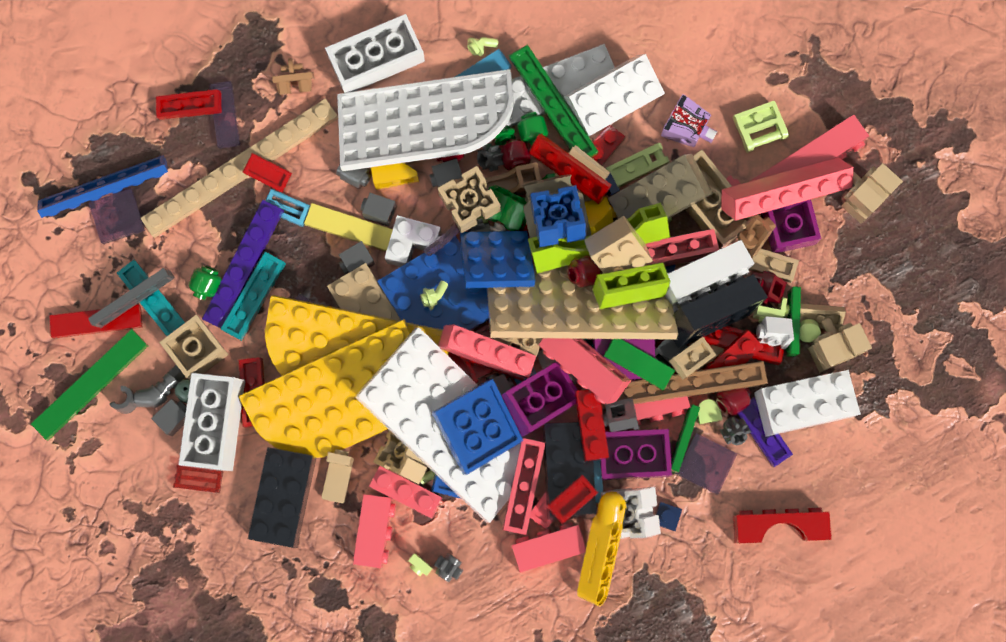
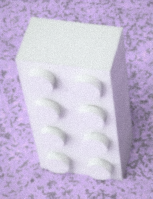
[325,14,425,93]
[563,54,665,136]
[665,240,755,312]
[754,370,860,437]
[179,373,245,471]

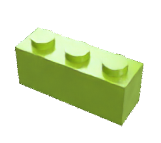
[593,263,671,309]

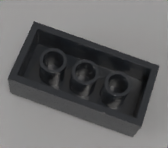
[673,274,768,349]
[543,422,597,520]
[248,447,316,548]

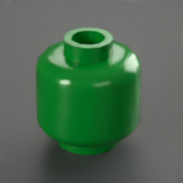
[517,112,548,147]
[188,265,222,300]

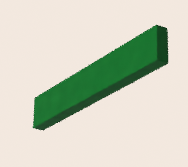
[509,44,598,157]
[31,329,149,441]

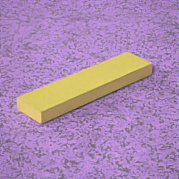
[304,203,393,252]

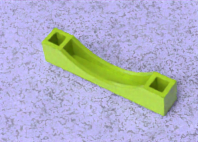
[528,203,670,273]

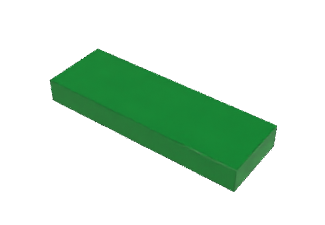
[786,286,801,357]
[603,339,675,390]
[671,405,700,474]

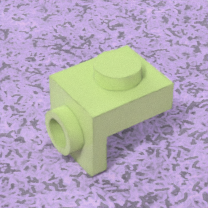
[753,297,790,323]

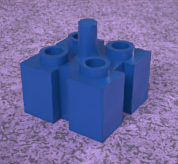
[530,186,586,247]

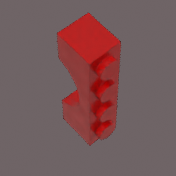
[733,507,832,544]

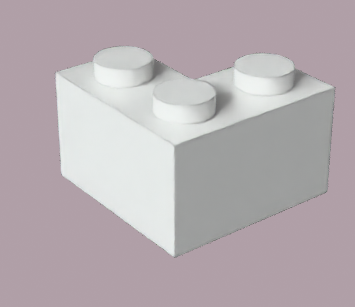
[385,215,441,267]

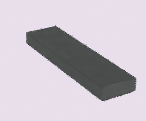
[88,268,175,328]

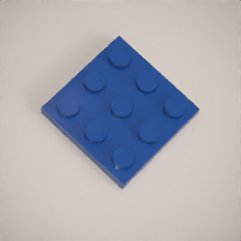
[460,231,535,288]
[432,379,523,475]

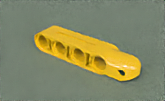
[577,491,626,606]

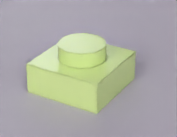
[408,553,433,576]

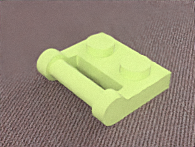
[733,100,789,153]

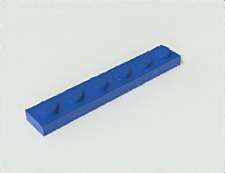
[37,155,168,218]

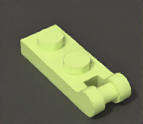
[606,143,670,188]

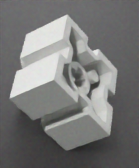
[601,487,661,539]

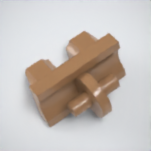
[272,58,314,95]
[738,215,776,258]

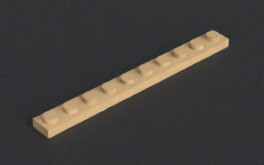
[140,98,338,238]

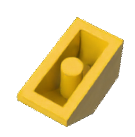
[371,163,419,190]
[584,197,616,236]

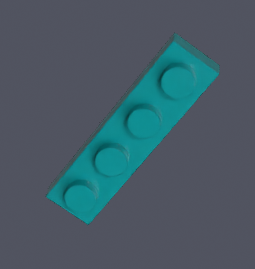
[221,252,286,341]
[117,259,186,336]

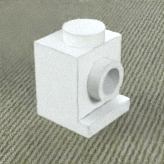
[756,316,794,349]

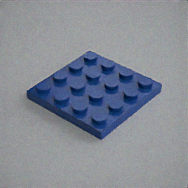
[377,235,489,331]

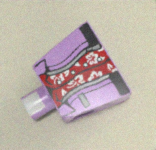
[661,94,717,147]

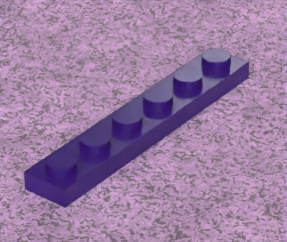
[202,200,284,328]

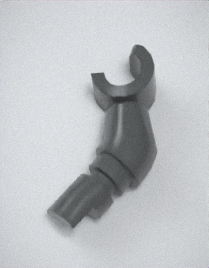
[109,365,185,414]

